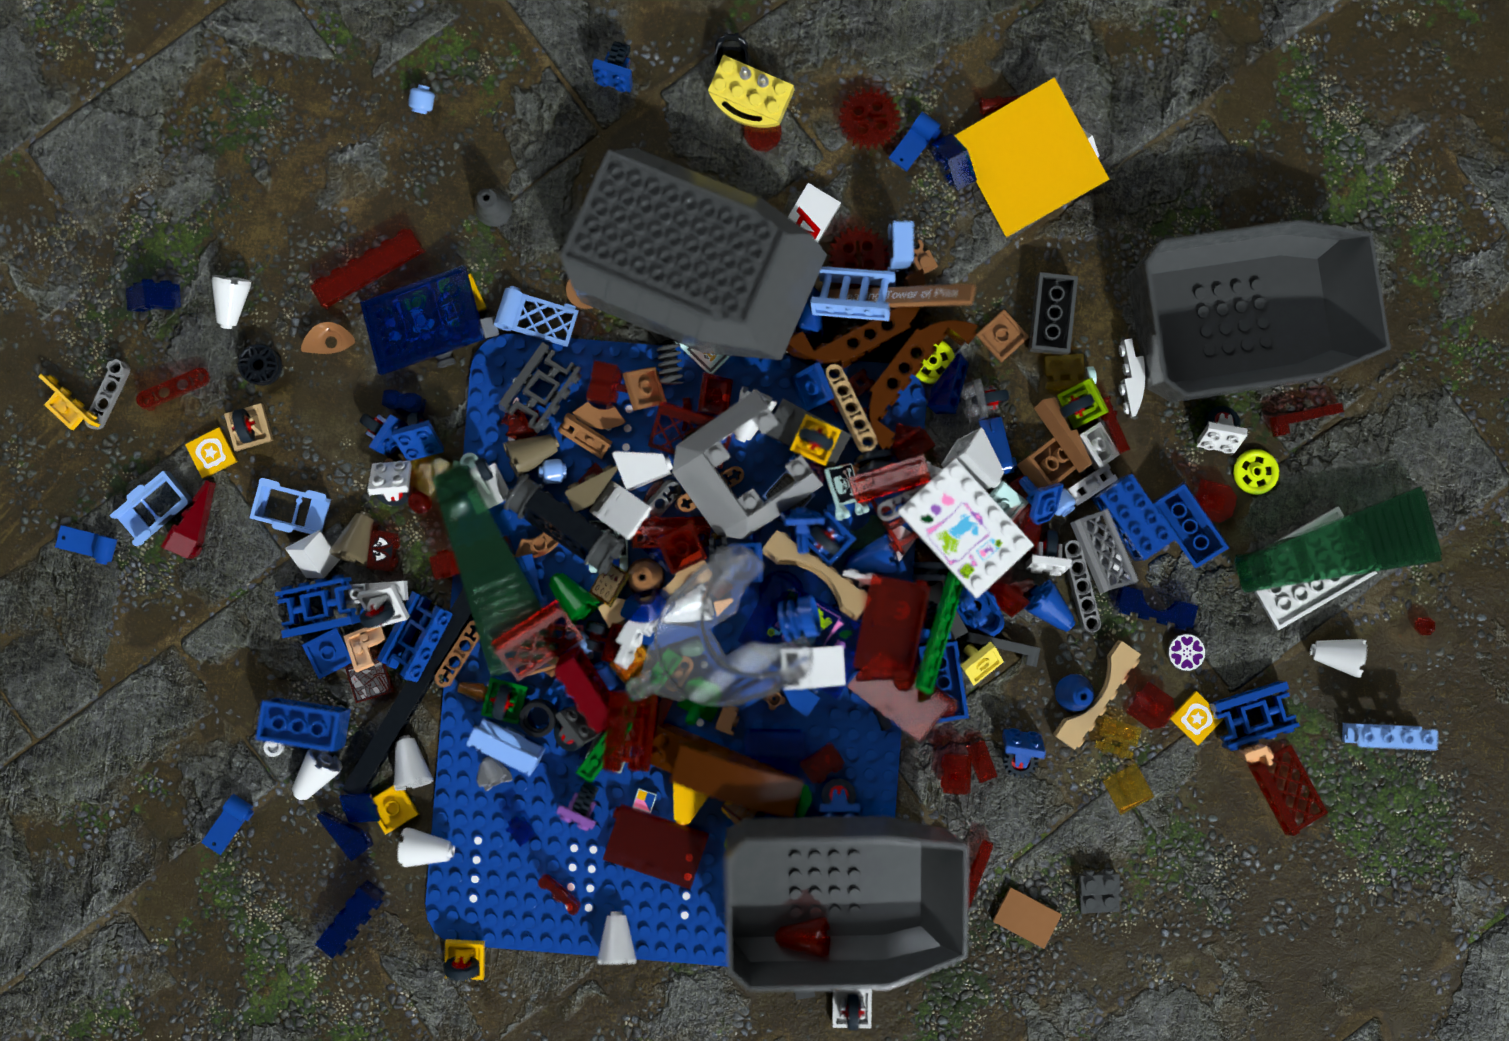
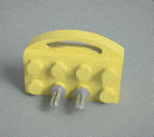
[708,55,795,128]

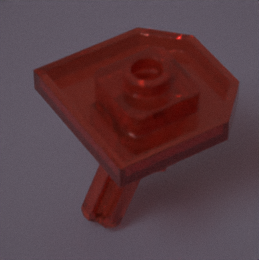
[1196,479,1237,523]
[987,578,1035,618]
[1126,681,1176,730]

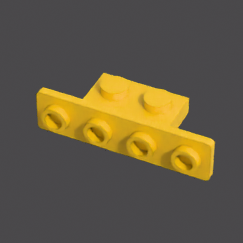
[38,374,101,430]

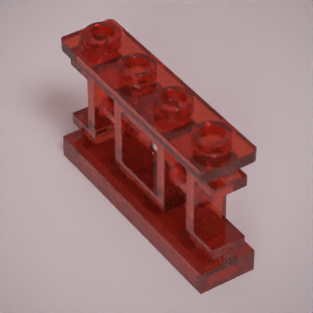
[602,691,658,773]

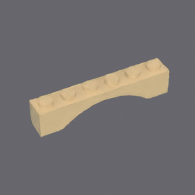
[762,530,872,622]
[598,552,711,629]
[1052,640,1141,749]

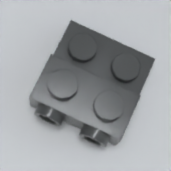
[1078,869,1120,914]

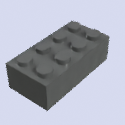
[1028,272,1078,356]
[765,399,851,469]

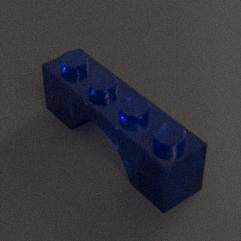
[1114,586,1199,631]

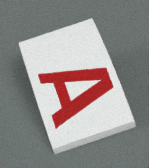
[788,183,841,242]

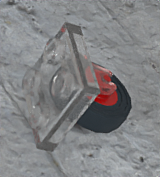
[961,379,1009,423]

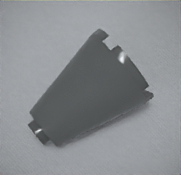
[474,189,513,227]

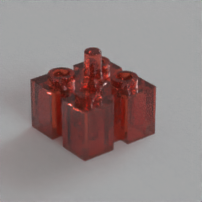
[586,360,628,407]

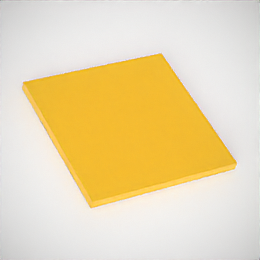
[952,77,1109,238]

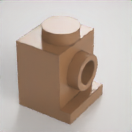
[715,704,740,736]

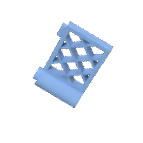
[494,286,579,347]

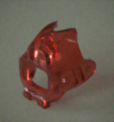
[501,408,540,440]

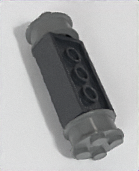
[504,474,625,575]

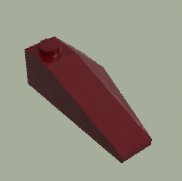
[161,480,216,559]

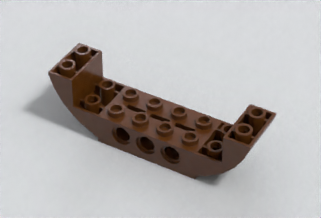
[786,269,925,369]
[867,320,978,450]

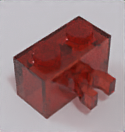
[941,752,972,795]

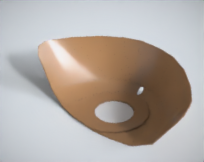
[301,322,355,354]

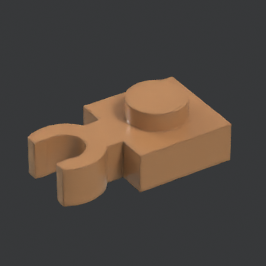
[913,240,938,274]

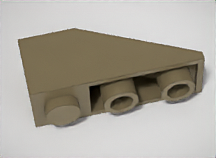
[565,465,619,513]

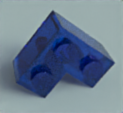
[931,133,977,191]
[126,279,181,312]

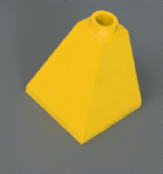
[673,783,708,825]

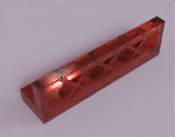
[849,455,932,504]
[632,517,711,548]

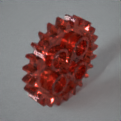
[838,87,901,151]
[827,226,890,289]

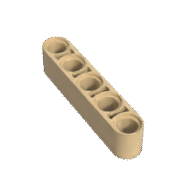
[825,364,877,454]

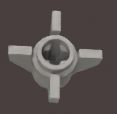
[477,756,513,791]

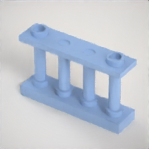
[811,266,896,321]

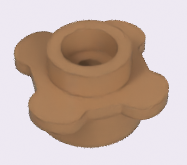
[763,688,786,710]

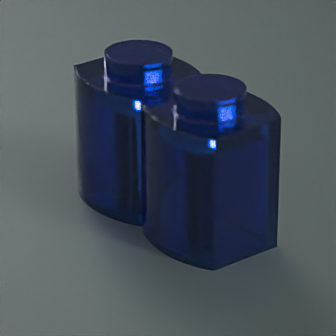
[382,390,426,413]

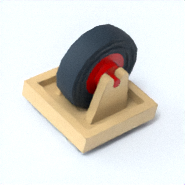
[224,403,274,451]

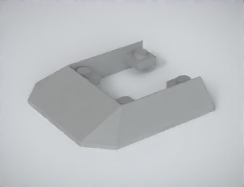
[672,389,823,540]

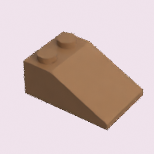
[1017,437,1076,488]

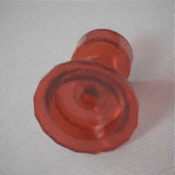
[408,491,432,514]

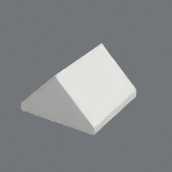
[1079,422,1120,470]
[285,530,340,578]

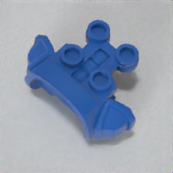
[957,586,1004,636]

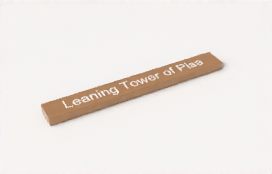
[828,284,976,307]

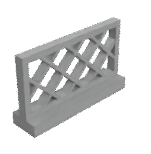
[1070,509,1138,594]

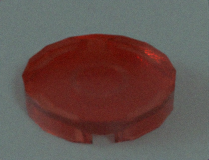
[744,116,782,152]

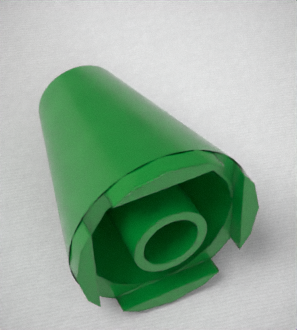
[549,573,600,627]

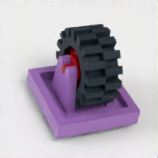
[557,782,599,831]

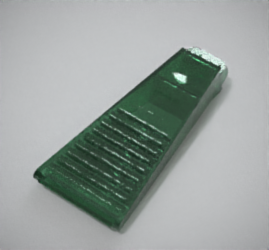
[432,465,564,676]
[1235,486,1442,593]

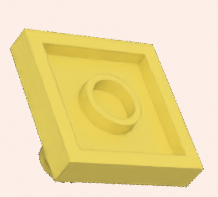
[960,641,1004,685]

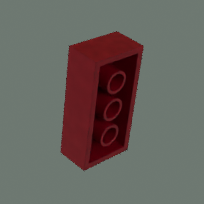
[554,645,621,734]

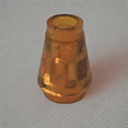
[458,681,488,702]

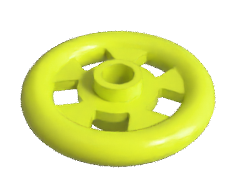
[911,341,956,384]
[1233,449,1279,495]

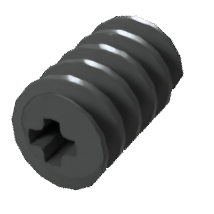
[657,344,684,385]

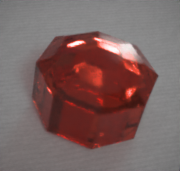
[1414,617,1435,635]

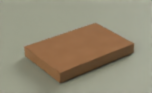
[992,887,1062,949]

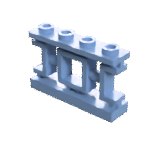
[1342,723,1438,750]

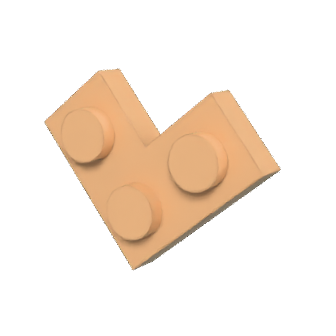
[343,626,387,672]

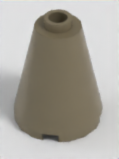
[503,434,559,478]
[329,511,374,567]

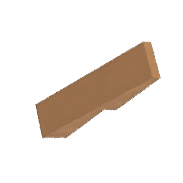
[1034,397,1092,472]

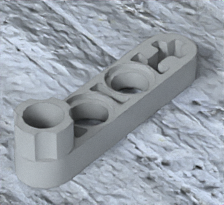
[85,359,130,430]

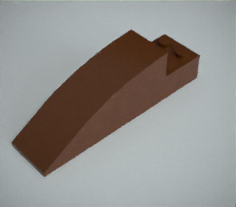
[647,723,805,818]

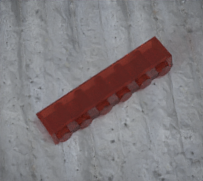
[310,229,425,309]

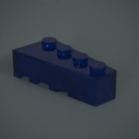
[314,880,385,959]

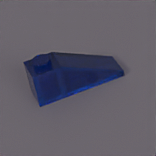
[927,354,969,414]
[316,811,374,862]

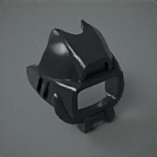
[714,32,748,66]

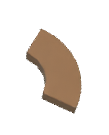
[572,401,626,429]
[515,532,559,558]

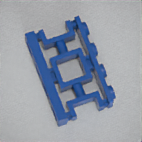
[275,574,360,638]
[377,591,453,682]
[1209,681,1300,751]

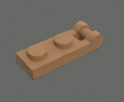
[558,413,612,459]

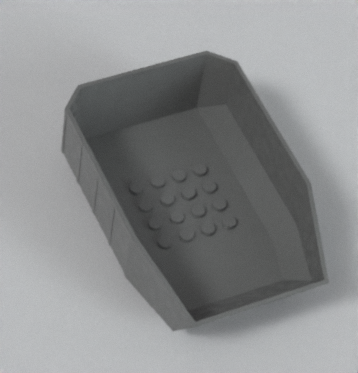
[560,148,827,360]
[1128,220,1391,403]
[725,816,969,991]

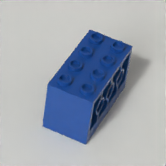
[1091,474,1177,561]
[256,697,351,752]

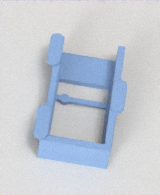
[886,222,914,274]
[110,471,193,546]
[250,478,331,534]
[466,718,546,776]

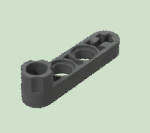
[629,479,681,545]
[966,632,1041,667]

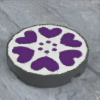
[1166,633,1206,672]

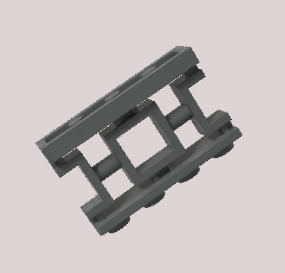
[499,342,582,433]

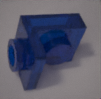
[505,816,537,847]

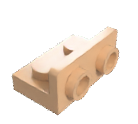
[1234,743,1273,766]

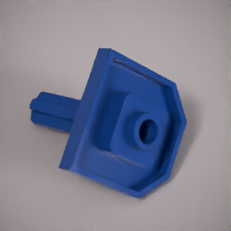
[1019,476,1064,525]
[781,507,825,554]

